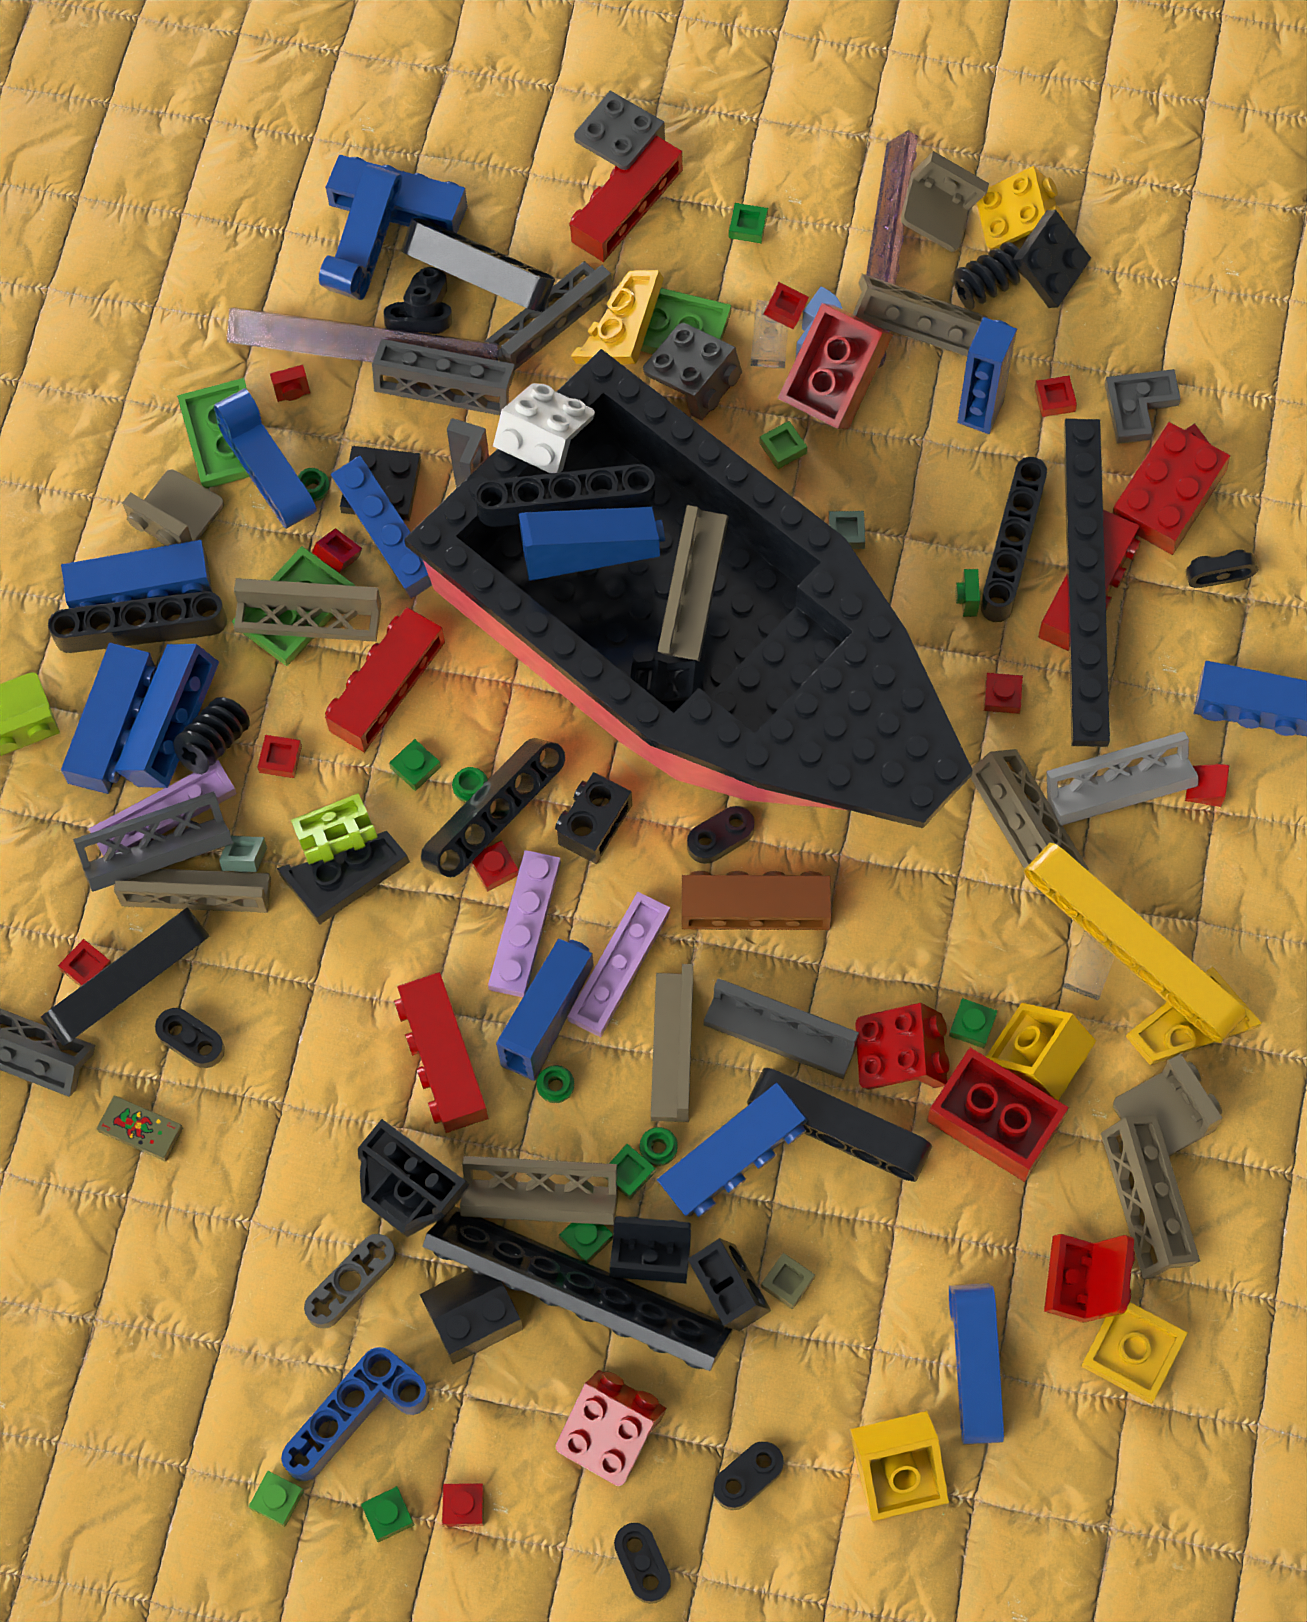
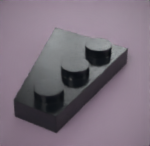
[277,831,410,925]

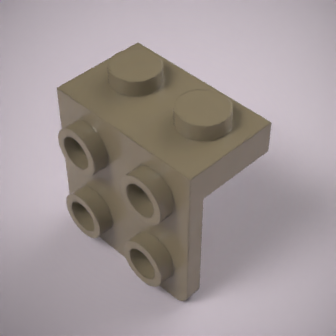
[900,151,989,252]
[122,469,224,546]
[1113,1054,1222,1156]

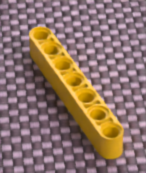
[1024,843,1246,1043]

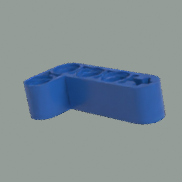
[319,164,402,300]
[214,388,317,529]
[949,1283,1004,1445]
[281,1347,430,1481]

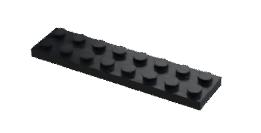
[422,1206,733,1371]

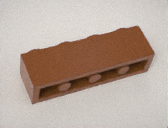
[682,871,831,930]

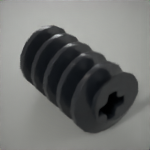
[953,242,1026,310]
[173,697,250,775]

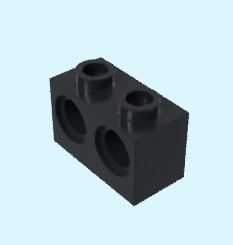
[555,772,632,864]
[688,1238,771,1331]

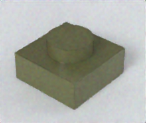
[761,1253,815,1309]

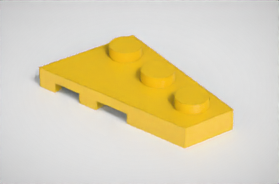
[571,270,664,364]
[1125,966,1262,1065]

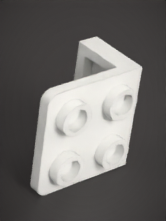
[493,383,595,473]

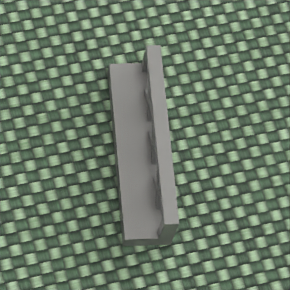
[1046,731,1198,826]

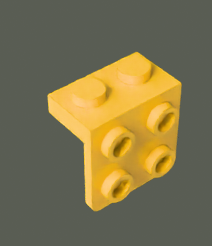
[977,166,1065,250]

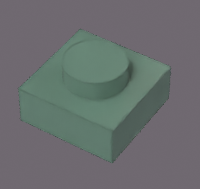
[828,511,865,549]
[219,836,267,872]

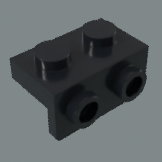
[609,1216,692,1284]

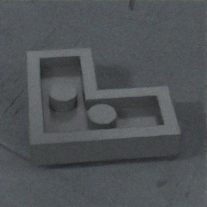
[1105,369,1181,444]

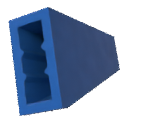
[519,507,665,581]
[496,938,594,1081]

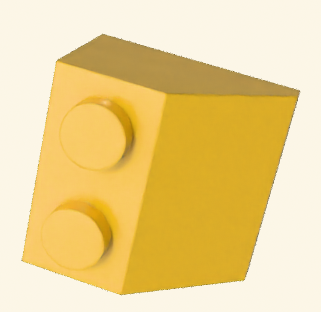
[986,1003,1096,1100]
[850,1411,949,1521]

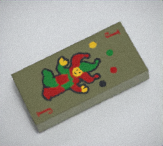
[96,1095,183,1162]

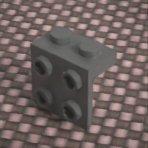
[574,90,665,170]
[643,323,742,421]

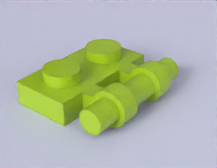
[291,793,378,865]

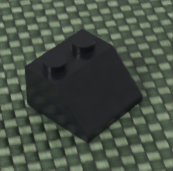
[419,1269,523,1364]

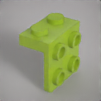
[0,672,60,756]

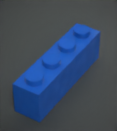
[325,154,468,233]
[957,317,1017,434]
[331,456,432,599]
[61,540,212,608]
[61,643,157,794]
[114,644,219,788]
[1193,661,1307,737]
[657,1082,809,1218]

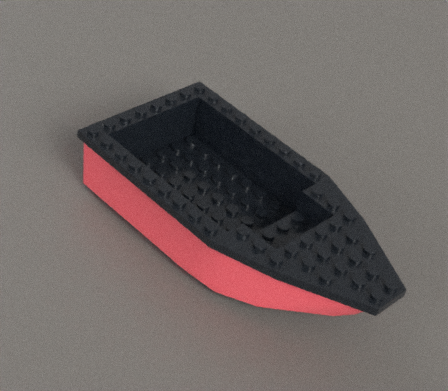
[404,349,973,828]

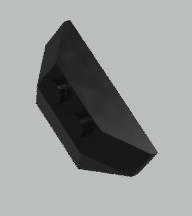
[357,1119,470,1237]

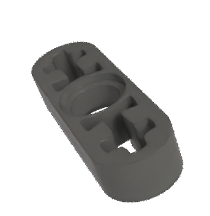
[304,1234,396,1329]

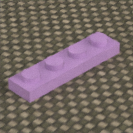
[89,760,237,856]
[488,850,561,998]
[567,892,671,1037]

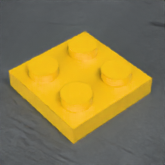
[1081,1302,1188,1404]

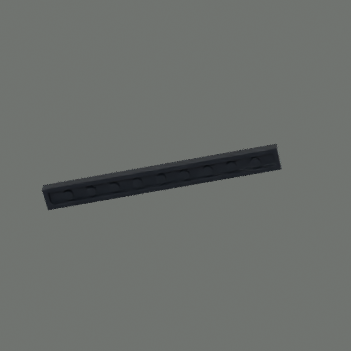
[1064,419,1110,747]

